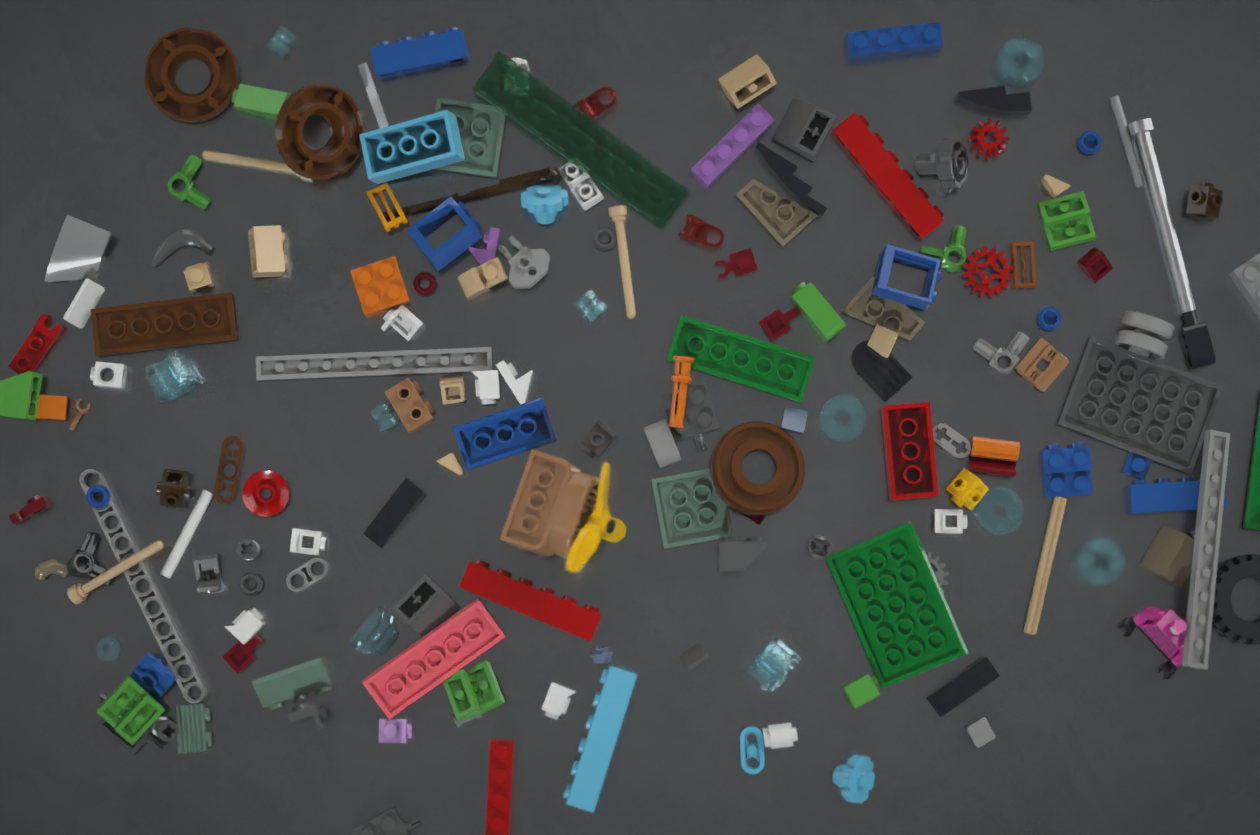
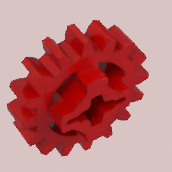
[962,246,1014,298]

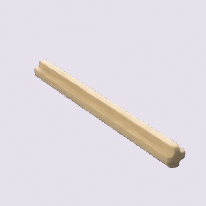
[1023,496,1067,635]

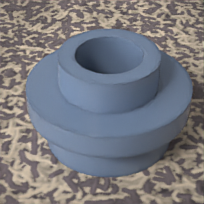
[589,645,613,664]

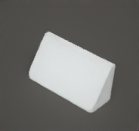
[63,278,105,329]

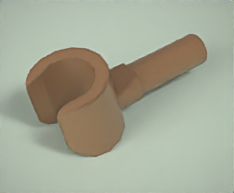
[68,398,91,431]

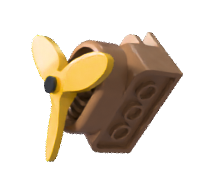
[500,449,626,572]

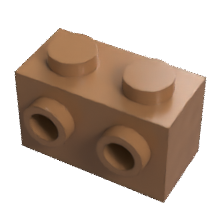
[384,377,435,434]

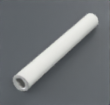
[160,489,214,579]

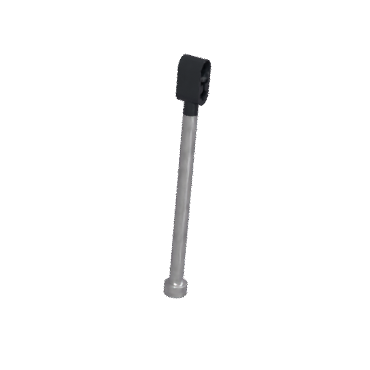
[1128,118,1216,369]

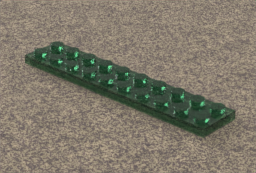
[472,51,690,228]

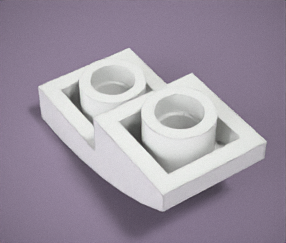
[558,157,604,211]

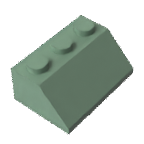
[251,657,333,711]

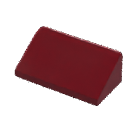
[967,455,1017,478]

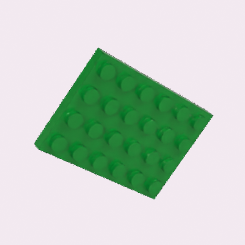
[826,521,968,688]

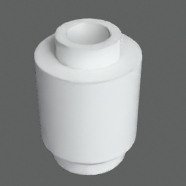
[762,723,798,749]

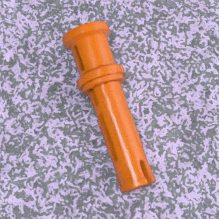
[668,356,694,428]

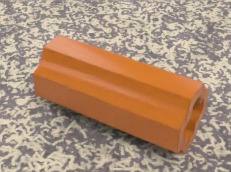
[970,436,1020,463]

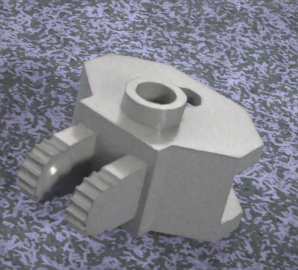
[497,235,550,290]

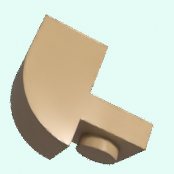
[457,257,508,300]

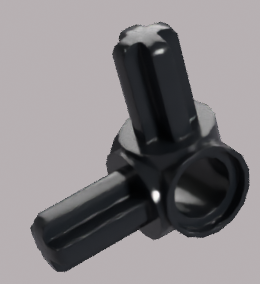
[67,532,113,585]

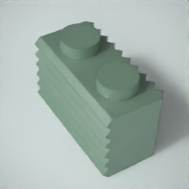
[174,703,213,754]

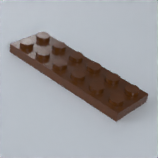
[91,292,237,357]

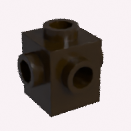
[1186,182,1223,219]
[156,469,192,508]

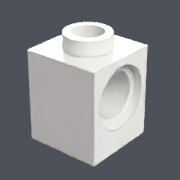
[90,361,128,389]

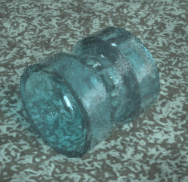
[265,25,298,57]
[575,289,608,322]
[369,401,401,433]

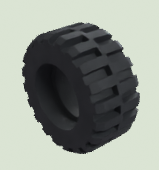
[1212,554,1260,644]

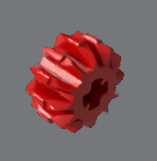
[969,118,1009,159]

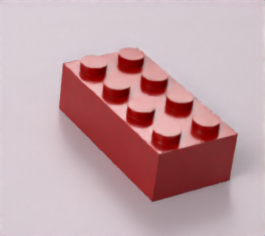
[880,402,939,501]

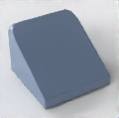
[781,406,808,434]

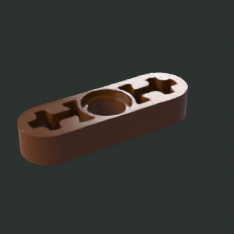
[214,436,244,504]

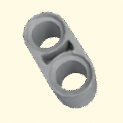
[643,419,682,469]
[286,558,330,592]

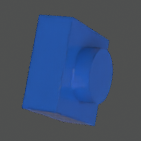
[1121,452,1152,480]

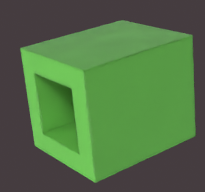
[842,674,881,709]

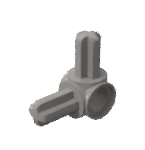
[973,331,1030,375]

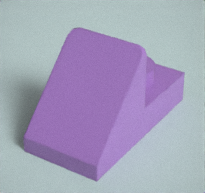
[468,227,501,265]

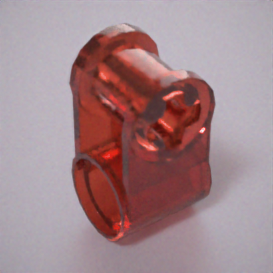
[572,87,618,127]
[678,214,724,251]

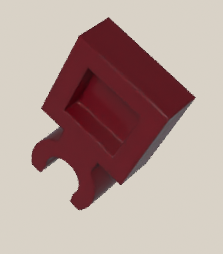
[714,248,758,279]
[9,495,52,525]

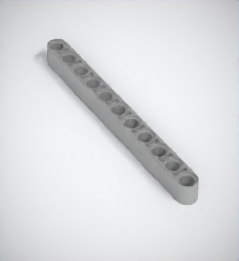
[79,469,208,703]

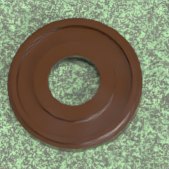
[144,27,239,123]
[275,85,365,180]
[709,421,805,517]

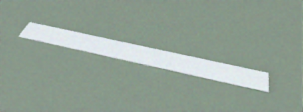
[358,63,389,128]

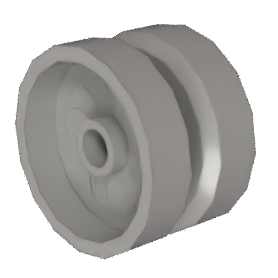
[1115,311,1175,359]

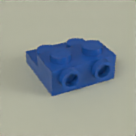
[1040,442,1093,498]

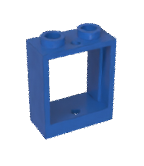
[406,196,483,271]
[871,244,942,310]

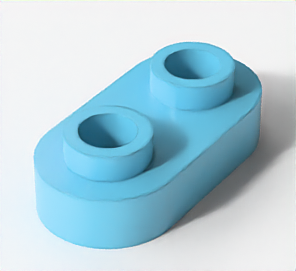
[740,726,765,774]

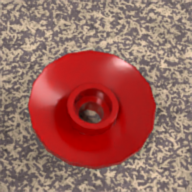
[242,470,289,517]

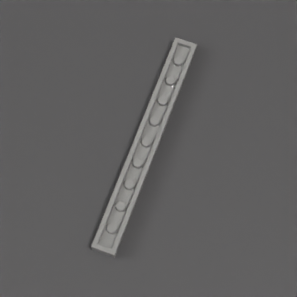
[256,347,493,381]
[1182,430,1230,669]

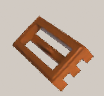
[1010,241,1037,289]

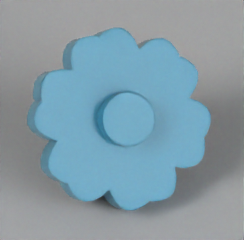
[521,184,568,224]
[833,755,875,804]

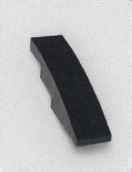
[755,142,827,218]

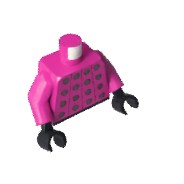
[1119,606,1187,680]

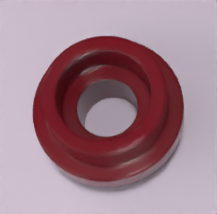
[413,272,437,296]

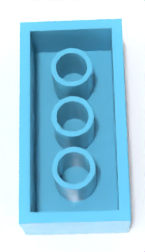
[359,110,465,184]

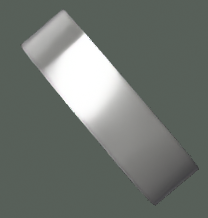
[933,423,971,459]

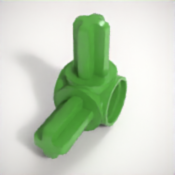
[168,154,211,210]
[920,225,967,273]

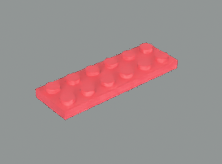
[361,598,506,719]

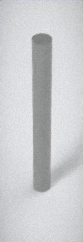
[1110,96,1145,188]

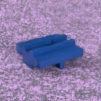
[130,652,177,702]

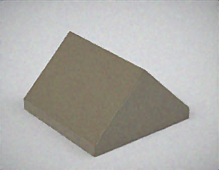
[1139,524,1194,589]

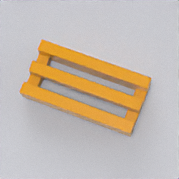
[366,182,408,232]

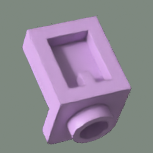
[379,718,412,743]

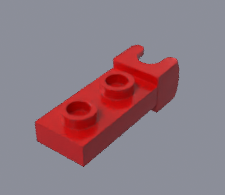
[8,313,65,374]

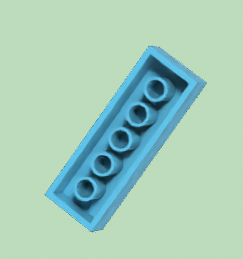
[563,666,637,813]

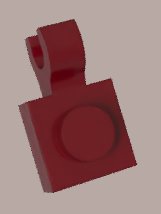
[759,306,802,341]
[222,634,265,674]

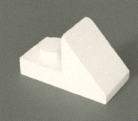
[496,360,533,405]

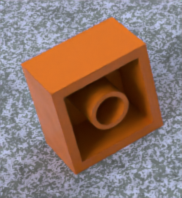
[350,256,411,318]

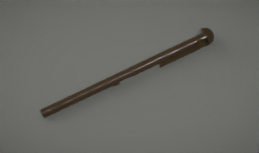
[380,166,561,221]

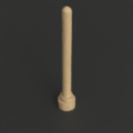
[202,150,312,181]
[608,205,636,319]
[67,541,163,604]

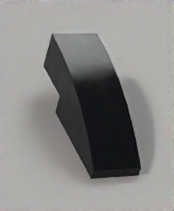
[956,85,1032,115]
[363,478,426,549]
[926,656,1000,717]

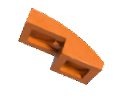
[36,395,68,420]

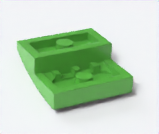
[1038,191,1096,251]
[443,660,505,721]
[96,675,165,745]

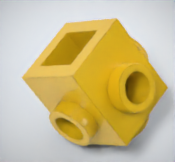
[946,468,989,510]

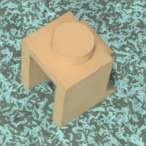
[184,262,216,294]

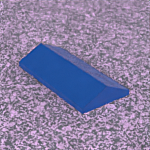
[453,397,557,470]

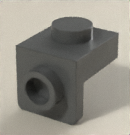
[193,554,222,593]

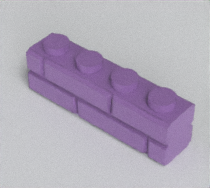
[690,104,774,189]

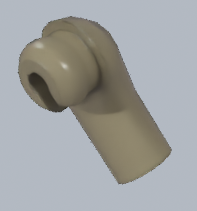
[35,559,69,580]

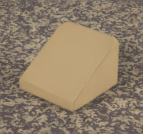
[1041,174,1071,198]
[867,324,898,358]
[440,374,466,405]
[437,453,464,476]

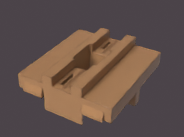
[1015,338,1070,392]

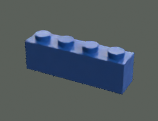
[845,22,943,61]
[370,27,469,79]
[1126,477,1227,514]

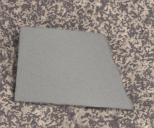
[44,215,112,283]

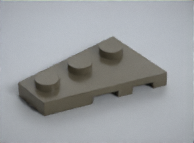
[736,179,818,247]
[841,276,925,341]

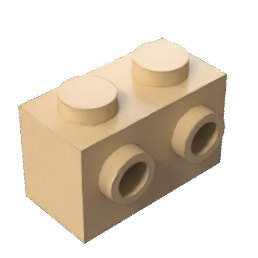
[718,54,777,109]
[248,225,288,278]

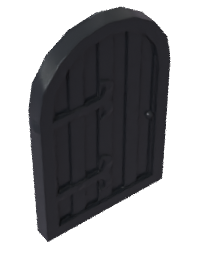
[851,340,912,403]

